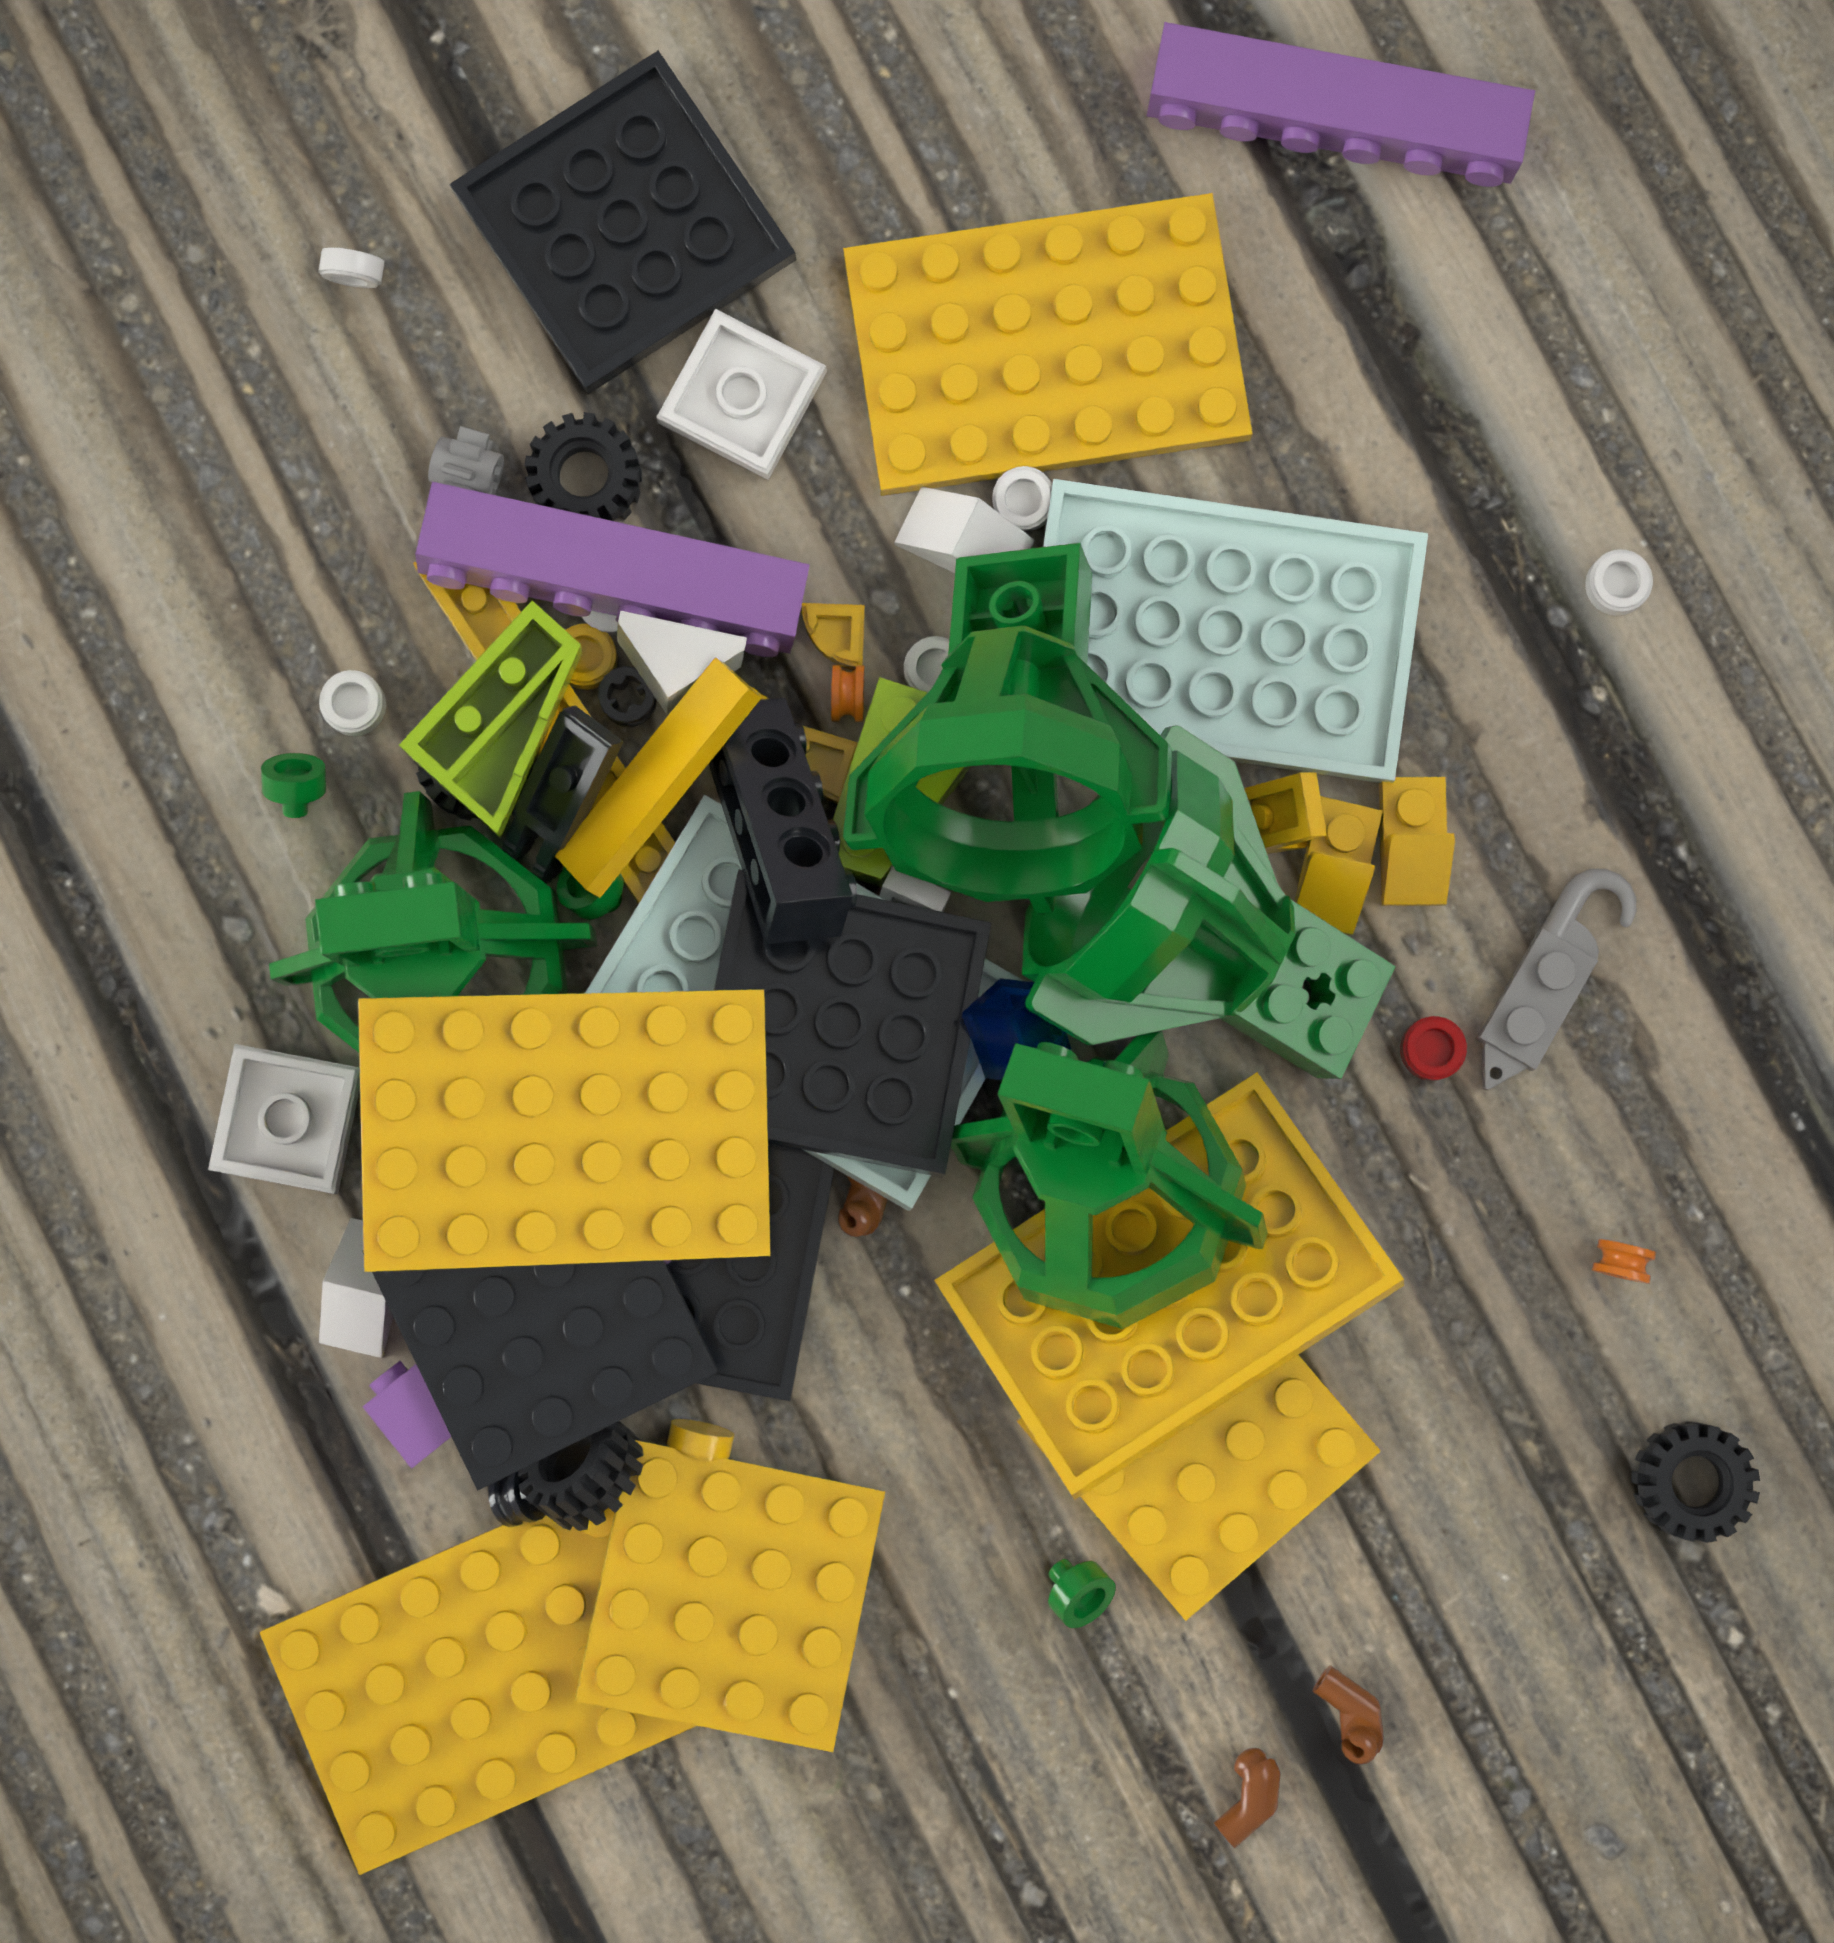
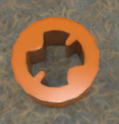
[831,665,865,722]
[1592,1239,1657,1284]

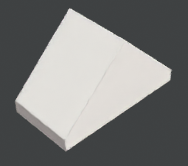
[894,487,1034,573]
[617,611,747,714]
[319,1218,393,1358]

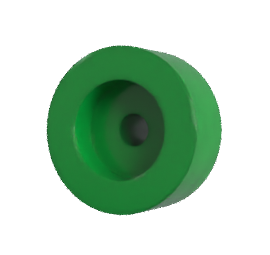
[261,753,326,818]
[556,867,624,920]
[1048,1559,1116,1628]

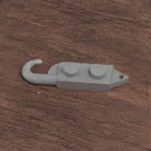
[1476,869,1637,1090]

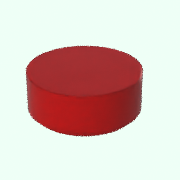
[1400,1016,1467,1081]

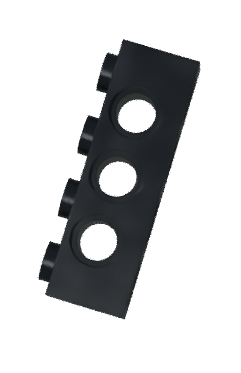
[709,698,857,944]

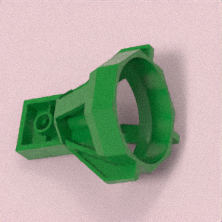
[843,543,1172,914]
[1022,725,1396,1079]
[269,791,598,1053]
[951,1031,1268,1329]

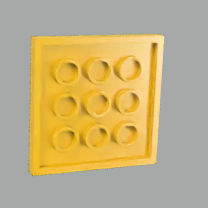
[1016,1355,1381,1621]
[575,1440,885,1752]

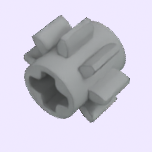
[428,426,504,495]

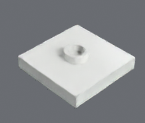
[656,309,827,480]
[208,1044,360,1194]

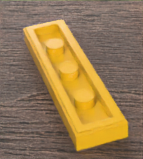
[555,657,762,898]

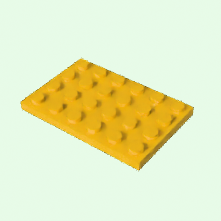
[843,193,1253,496]
[358,989,770,1272]
[934,1072,1405,1500]
[259,1508,696,1875]

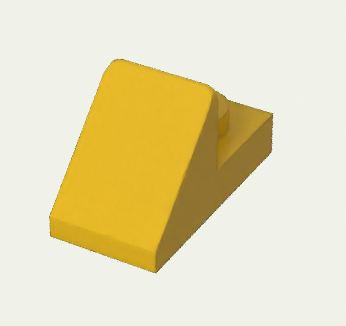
[1244,772,1327,854]
[1379,777,1455,906]
[1294,796,1383,936]

